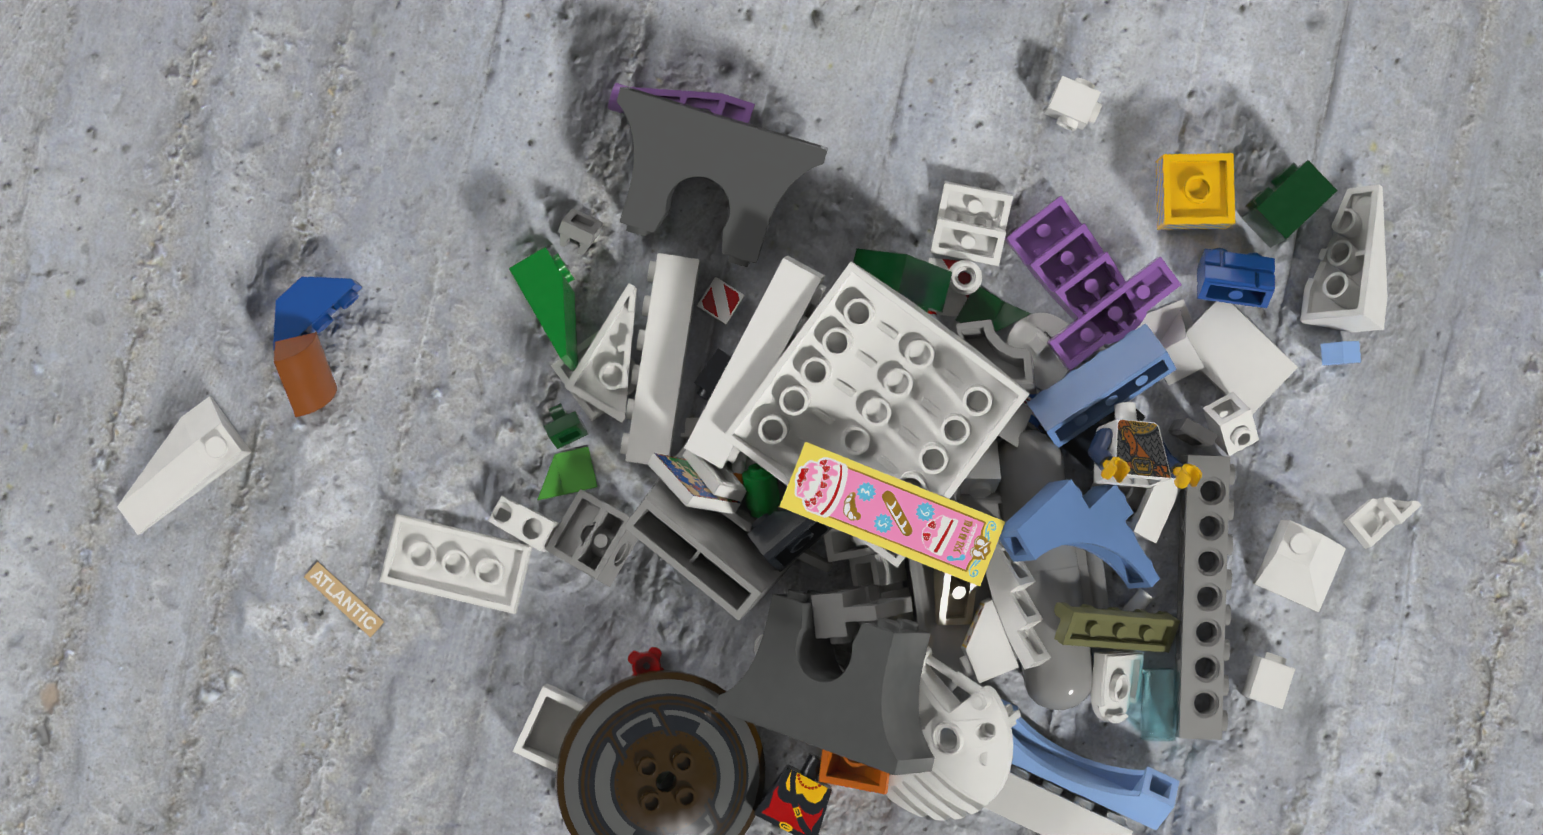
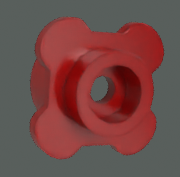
[628,647,665,676]

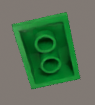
[509,247,578,372]

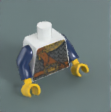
[1088,402,1202,489]

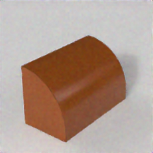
[274,332,337,417]

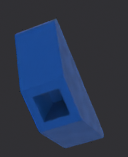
[273,276,362,350]

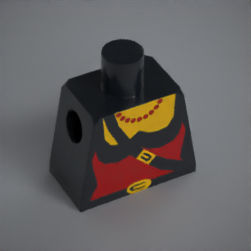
[754,753,832,835]

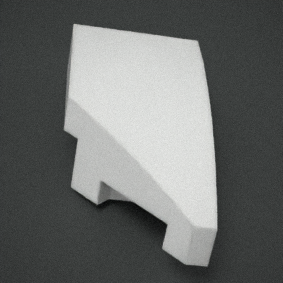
[1343,497,1421,549]

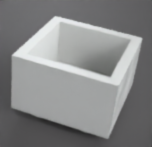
[512,683,588,772]

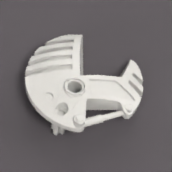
[886,646,1021,820]

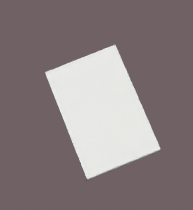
[1186,301,1298,415]

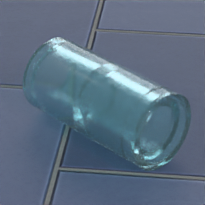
[1140,668,1177,741]

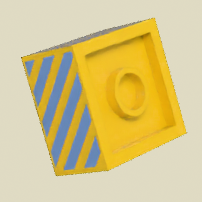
[1155,153,1235,230]

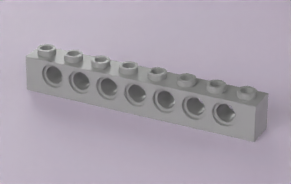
[1173,455,1235,740]

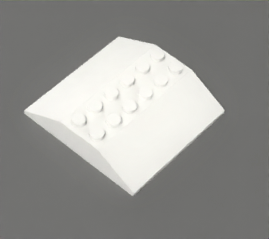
[723,261,1029,568]

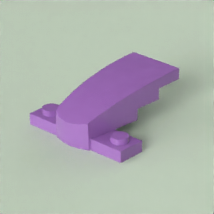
[1005,196,1182,371]

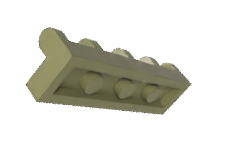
[1054,602,1180,653]

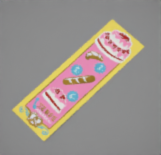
[779,442,1005,586]

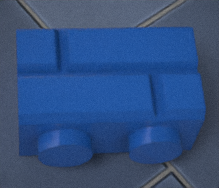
[1197,248,1275,308]

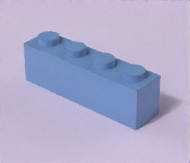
[1027,323,1176,448]

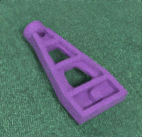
[608,83,755,123]

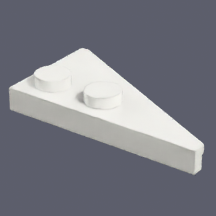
[564,283,637,423]

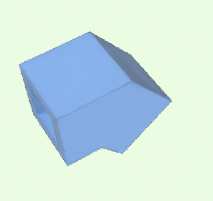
[1320,341,1361,366]

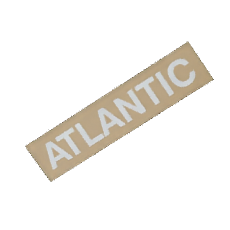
[304,562,384,638]

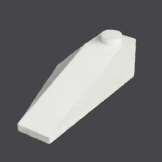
[1300,184,1388,332]
[117,396,252,535]

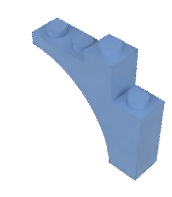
[999,479,1160,589]

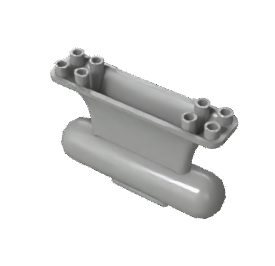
[905,430,1109,710]

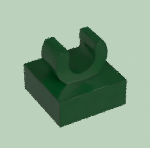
[544,403,588,449]

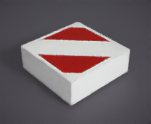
[697,277,745,326]

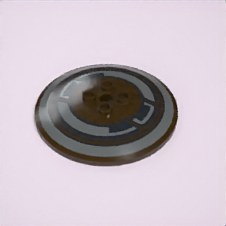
[555,670,765,835]

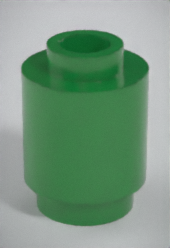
[742,463,781,518]

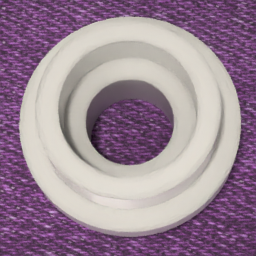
[949,260,982,295]

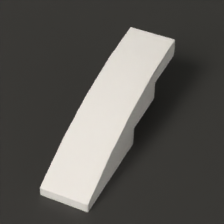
[986,540,1051,670]

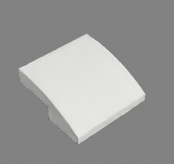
[930,181,1013,266]

